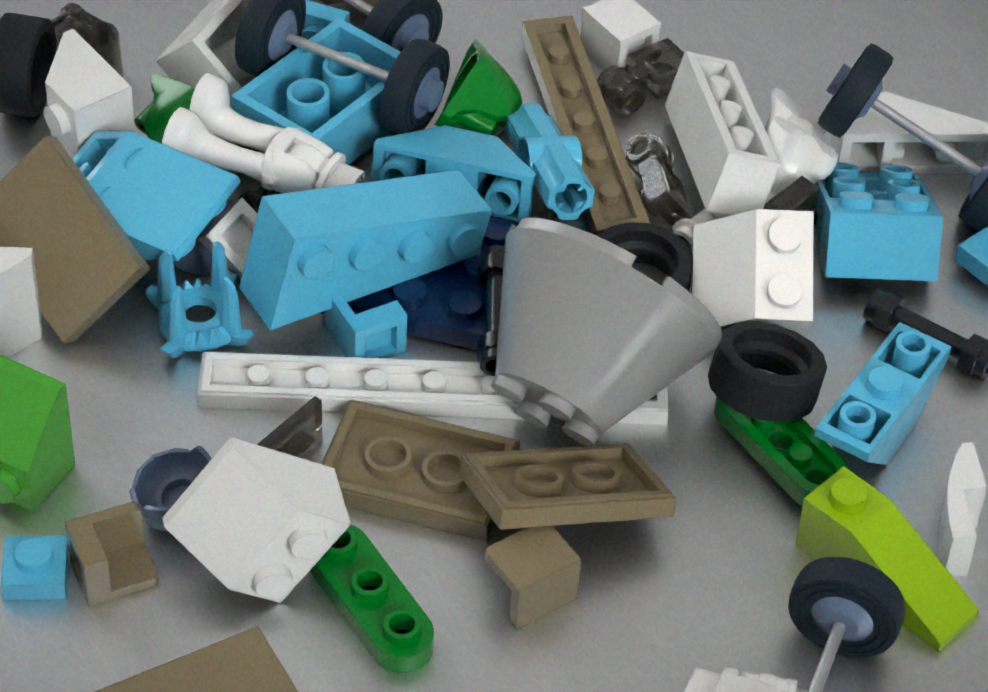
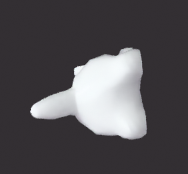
[763,88,838,210]

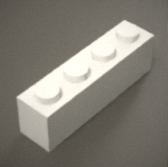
[665,51,781,218]

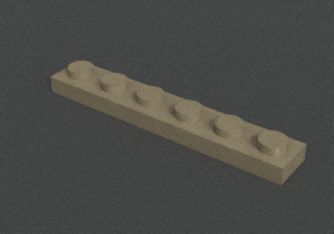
[522,15,651,236]

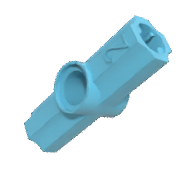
[505,103,595,220]

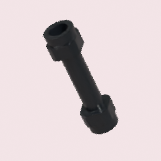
[477,245,505,376]
[863,289,988,379]

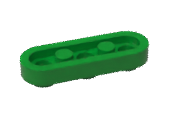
[714,396,849,506]
[310,525,434,673]

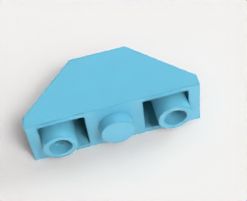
[371,125,536,222]
[814,322,952,465]

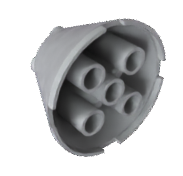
[491,217,722,446]

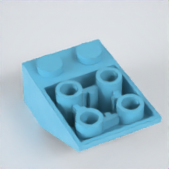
[72,131,241,261]
[812,163,944,282]

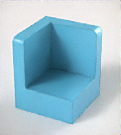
[325,295,407,358]

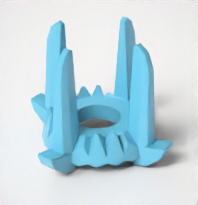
[145,241,254,358]

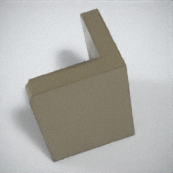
[65,502,159,607]
[485,526,581,628]

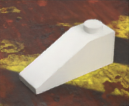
[829,92,988,174]

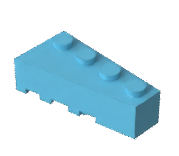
[239,170,492,331]

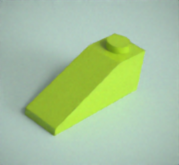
[795,466,979,652]

